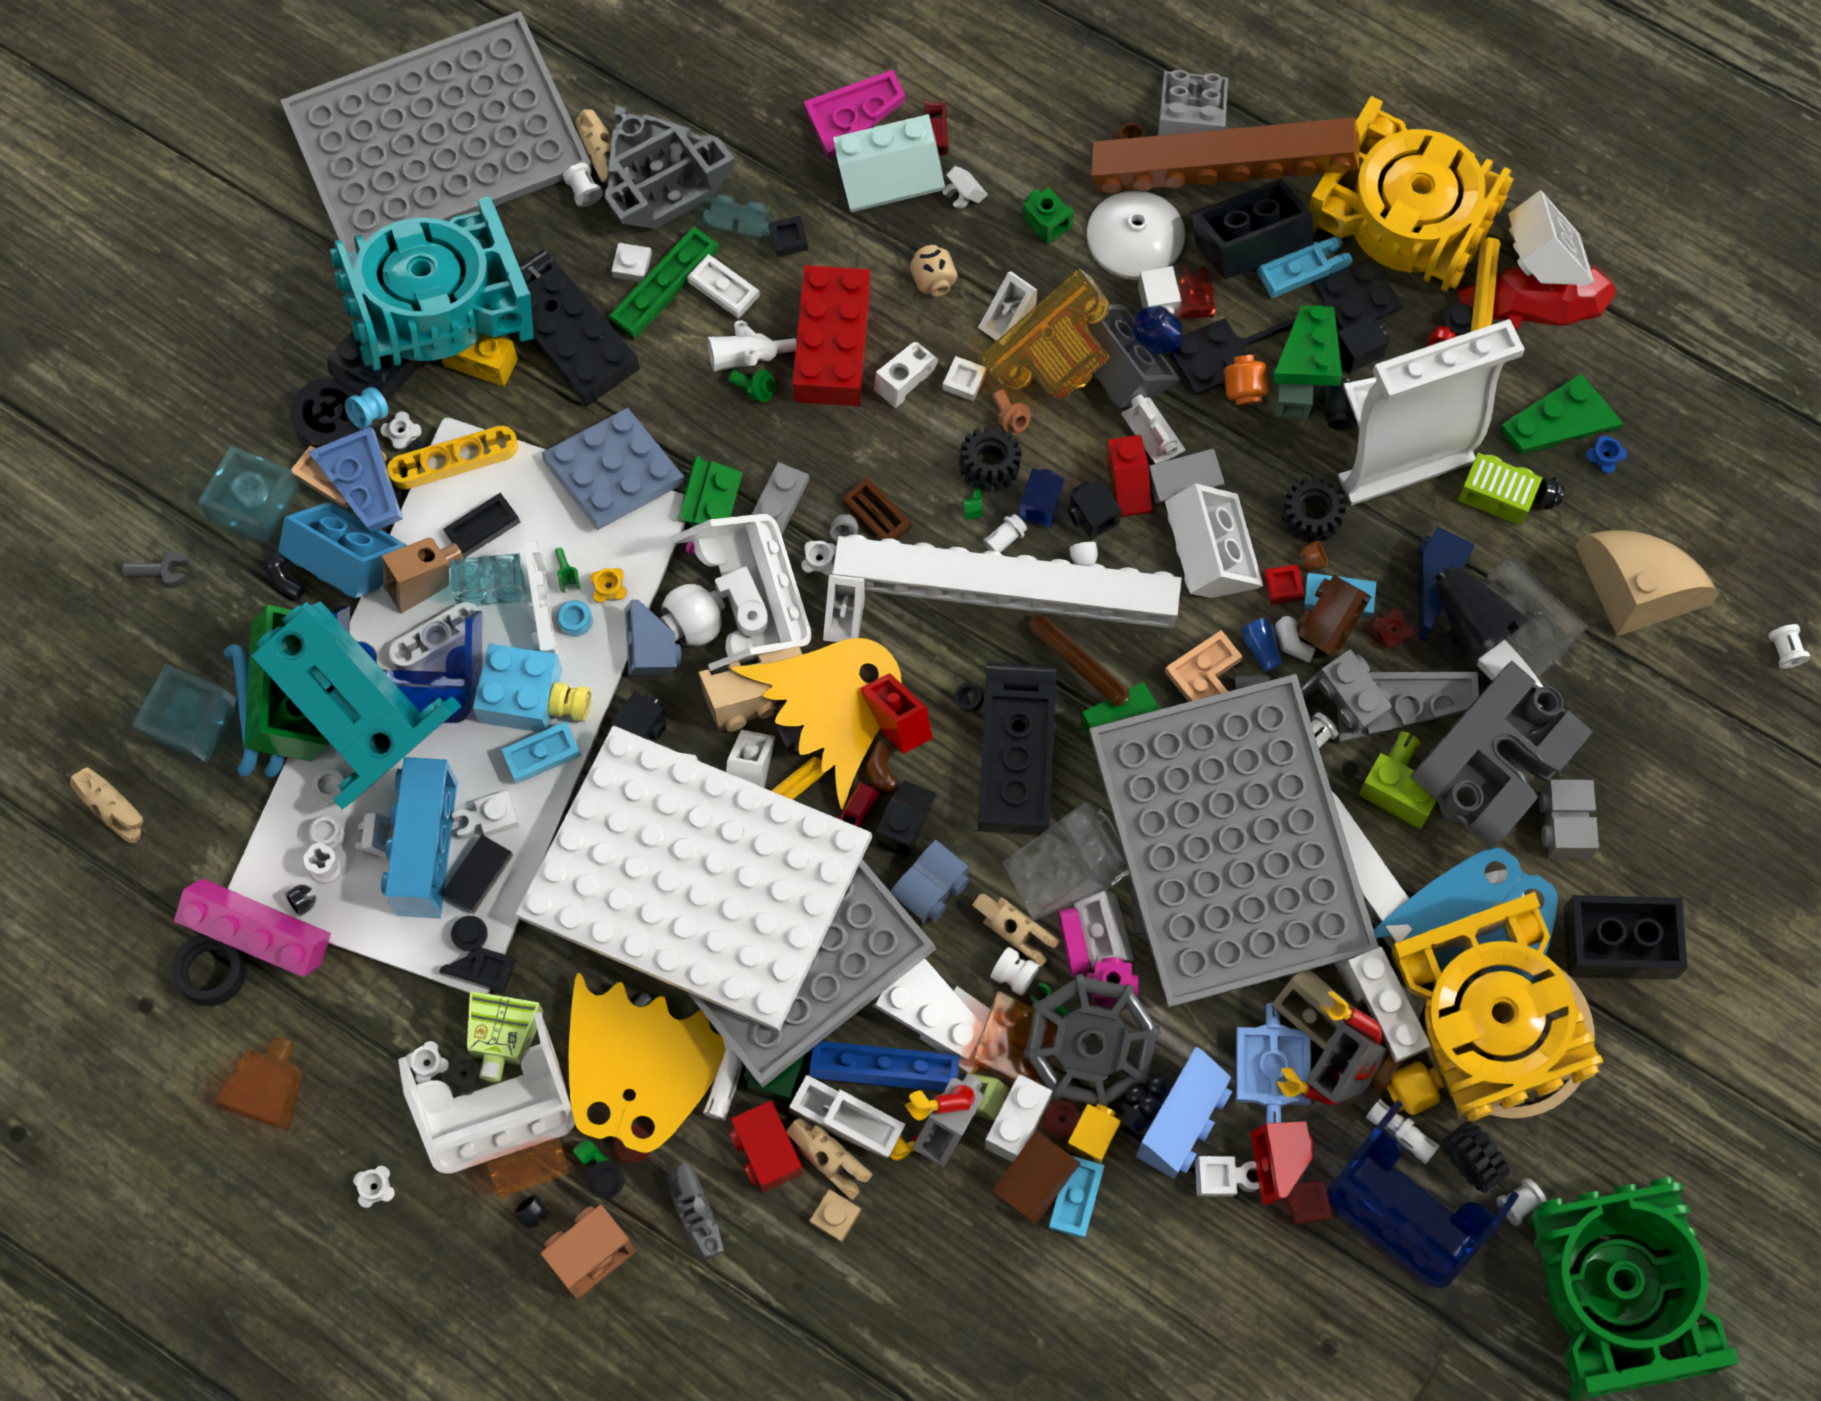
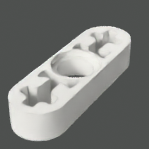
[389,602,484,672]

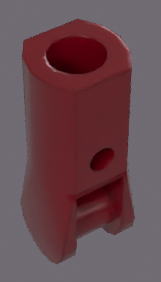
[924,98,949,156]
[838,782,879,828]

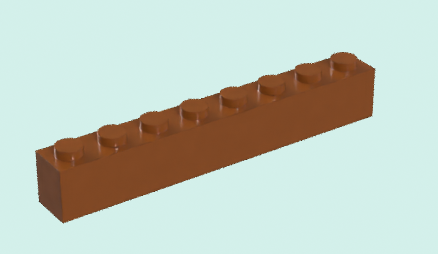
[1091,117,1360,194]

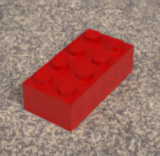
[793,265,871,407]

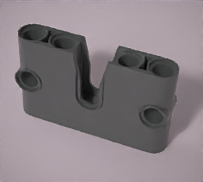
[1410,660,1593,850]

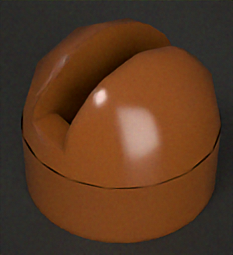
[1299,541,1328,571]

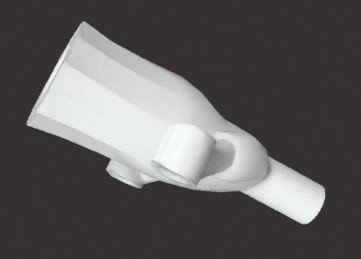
[707,320,797,372]

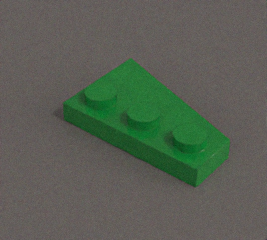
[1273,306,1342,386]
[1500,374,1624,455]

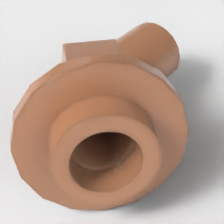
[992,389,1031,435]

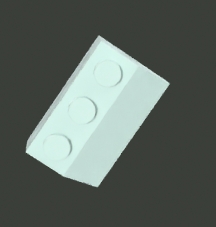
[833,114,946,213]

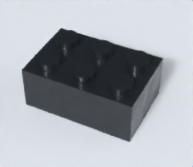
[1192,178,1314,280]
[1564,895,1688,980]

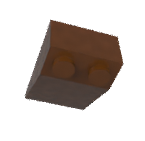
[1297,575,1372,657]

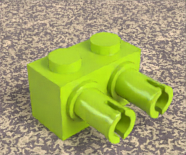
[1358,732,1437,829]

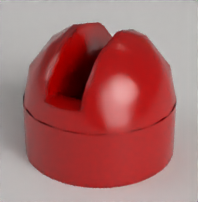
[1427,326,1456,346]

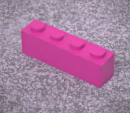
[174,878,331,977]

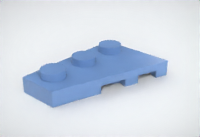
[308,427,403,532]

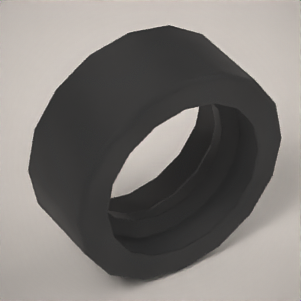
[172,934,247,1006]

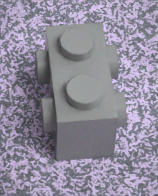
[1316,649,1392,734]

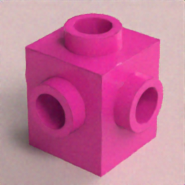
[1086,957,1138,1012]

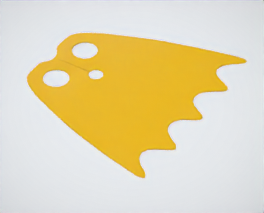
[569,973,726,1153]

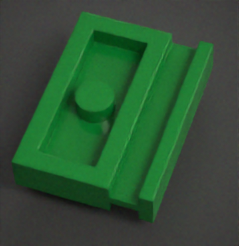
[676,456,743,527]

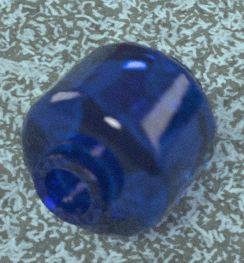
[1133,305,1183,355]

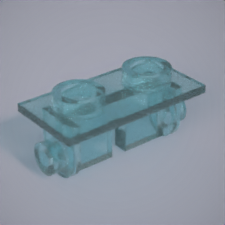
[703,194,774,238]

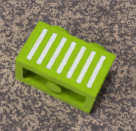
[1458,453,1542,526]

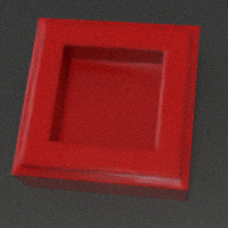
[1263,564,1305,605]

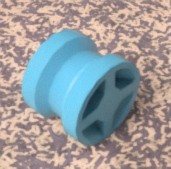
[345,387,388,429]

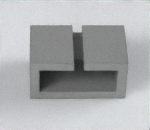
[1539,780,1599,859]

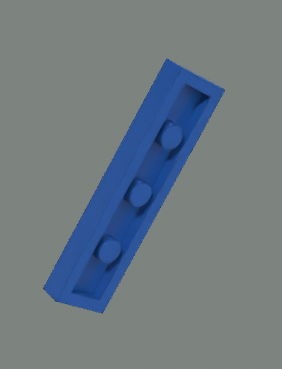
[809,1041,959,1091]

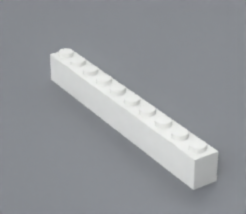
[833,534,1182,629]

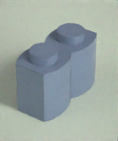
[890,840,970,926]

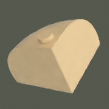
[1575,530,1718,636]

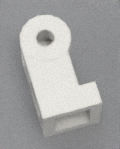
[874,342,938,408]
[715,566,768,637]

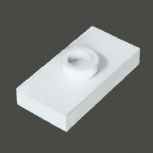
[687,254,760,319]

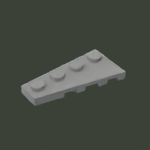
[1337,672,1479,744]

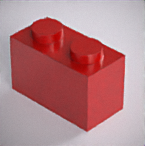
[728,1100,803,1193]

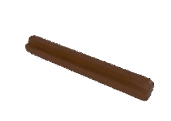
[1029,614,1130,707]

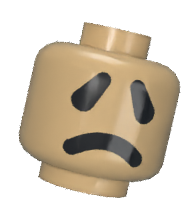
[910,245,957,297]

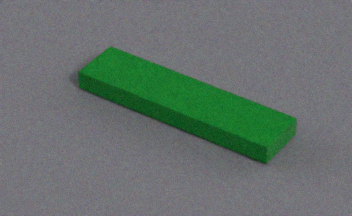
[608,226,720,340]

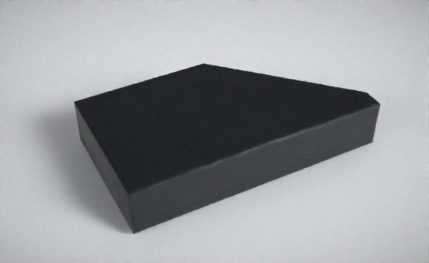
[439,947,516,994]

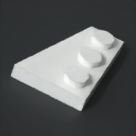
[523,540,558,655]
[872,959,985,1060]

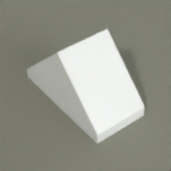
[978,271,1037,346]
[823,574,865,642]

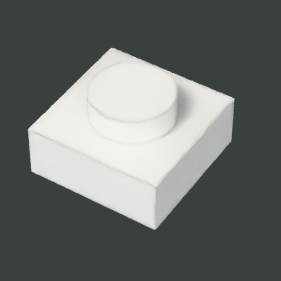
[611,243,652,282]
[943,356,986,401]

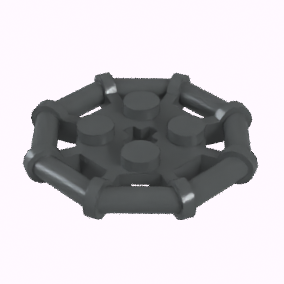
[1023,974,1161,1107]

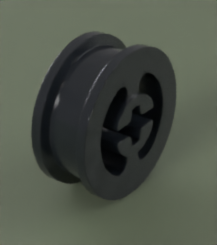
[290,377,370,449]

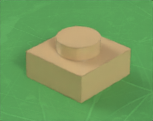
[810,1189,861,1243]

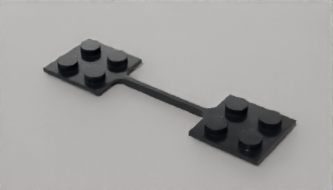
[1166,257,1404,395]

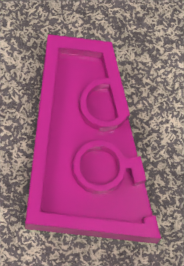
[804,70,905,160]

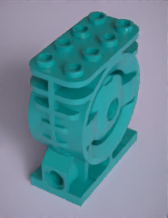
[329,196,534,371]

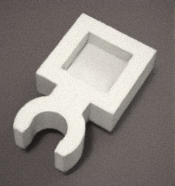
[452,790,520,839]
[1195,1156,1260,1196]

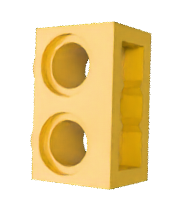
[441,333,518,387]

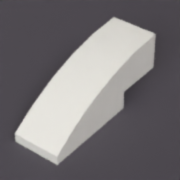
[789,1075,906,1158]

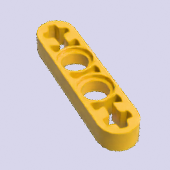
[387,426,518,490]

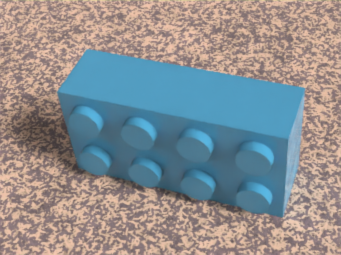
[381,757,458,919]

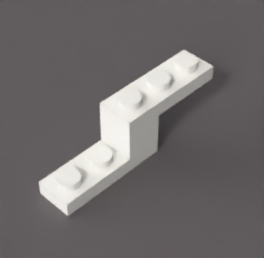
[1334,947,1431,1063]

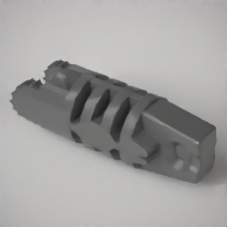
[666,1162,724,1261]

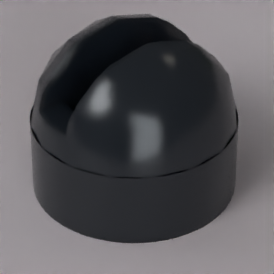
[954,682,984,713]
[285,885,316,917]
[513,1194,546,1228]

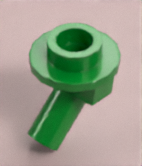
[728,369,776,403]

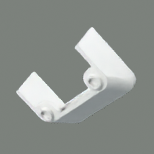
[669,514,811,671]
[398,1012,575,1173]

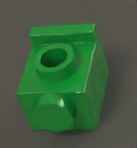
[1023,187,1074,245]

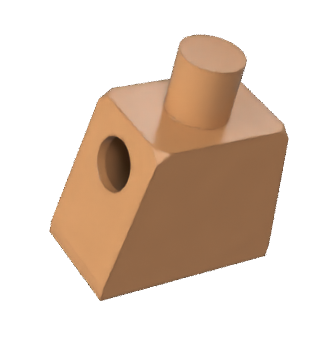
[382,537,464,614]

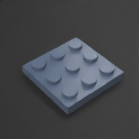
[542,408,684,530]

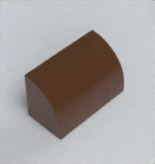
[992,1130,1080,1224]

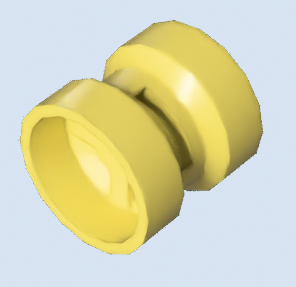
[548,682,592,722]

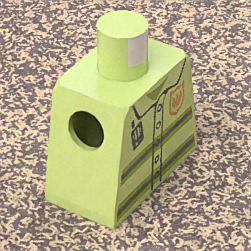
[467,991,544,1082]

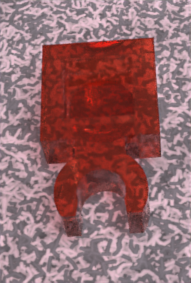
[1179,266,1215,318]

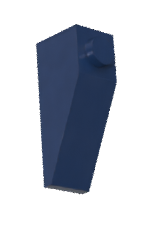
[1417,527,1475,641]

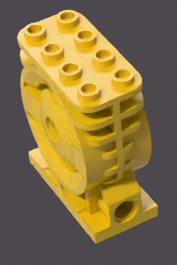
[1308,96,1514,292]
[1391,892,1603,1122]

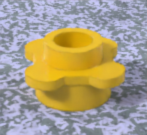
[590,568,627,603]

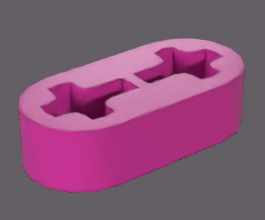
[1058,907,1090,976]

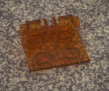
[972,991,1057,1083]

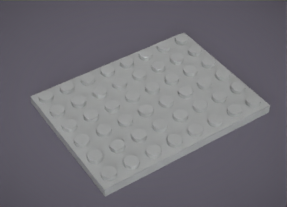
[280,11,592,252]
[1089,674,1379,1008]

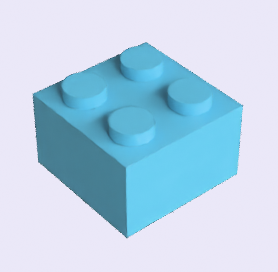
[473,643,562,733]

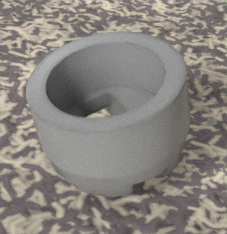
[830,514,858,542]

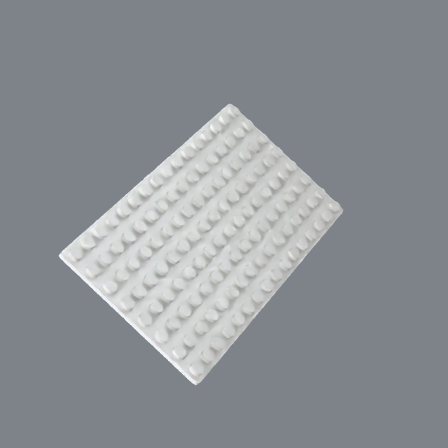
[228,418,686,994]

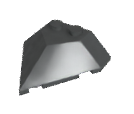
[605,105,736,229]

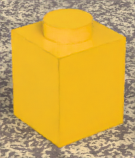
[1066,1104,1121,1164]

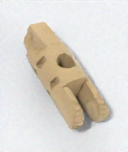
[575,110,612,183]
[70,767,143,843]
[972,894,1060,967]
[786,1117,873,1200]

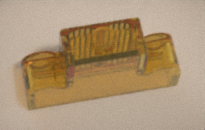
[978,269,1110,399]

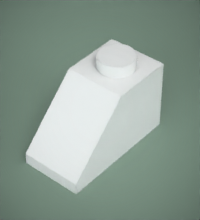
[726,730,775,788]

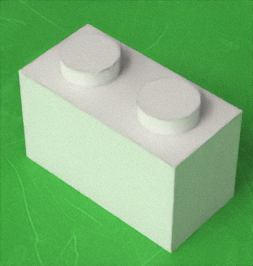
[985,1074,1052,1162]

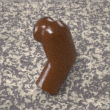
[865,741,897,794]

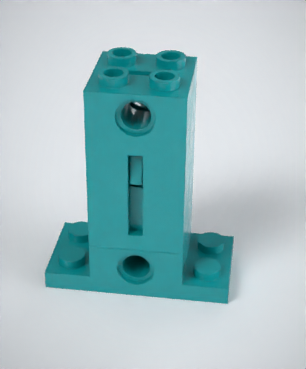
[251,601,462,810]

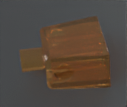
[215,1036,302,1131]

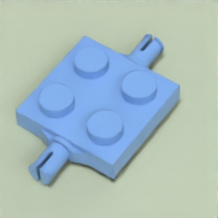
[1236,1003,1311,1124]

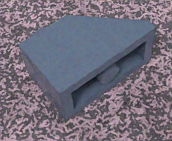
[625,600,681,676]

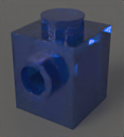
[1019,468,1065,528]

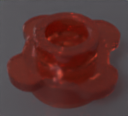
[1373,609,1415,648]

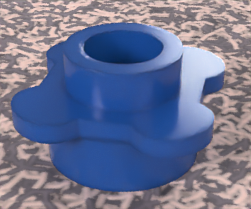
[1586,436,1627,474]

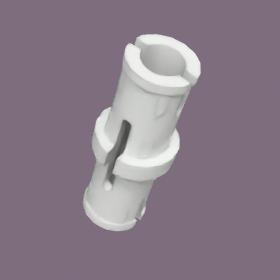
[1366,1099,1440,1164]

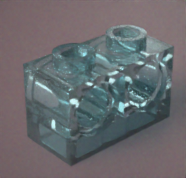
[450,553,527,606]

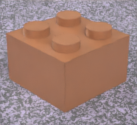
[541,1204,636,1300]

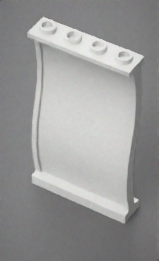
[1338,319,1525,506]

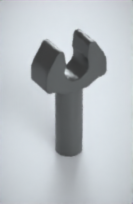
[122,551,190,588]

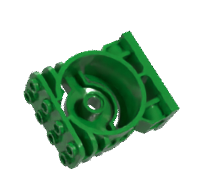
[1527,1177,1739,1401]

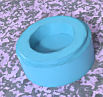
[557,600,593,637]

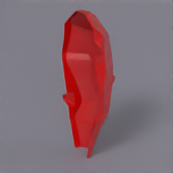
[1456,266,1615,329]

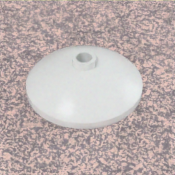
[1087,190,1185,280]

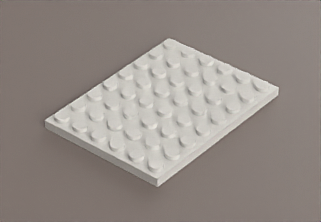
[515,726,872,1032]

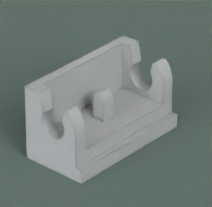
[1148,448,1225,503]

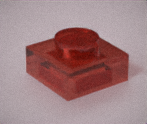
[1287,1180,1332,1225]

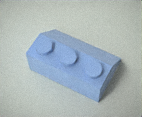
[1136,1047,1232,1179]

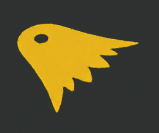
[731,638,902,809]

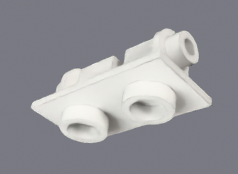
[1121,395,1185,464]

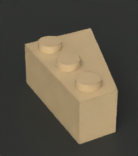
[699,645,803,733]

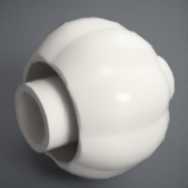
[660,584,725,647]

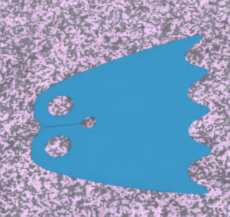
[1374,847,1558,1010]

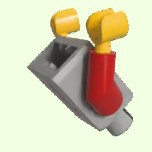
[889,1074,984,1167]

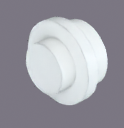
[308,816,345,850]

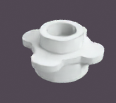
[381,412,421,450]
[801,541,837,575]
[406,1041,449,1084]
[353,1166,395,1208]

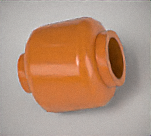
[1224,355,1270,406]

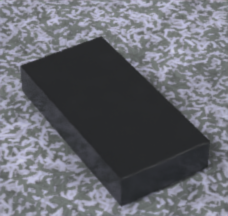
[443,492,521,558]
[442,835,513,914]

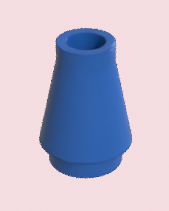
[1241,618,1283,672]

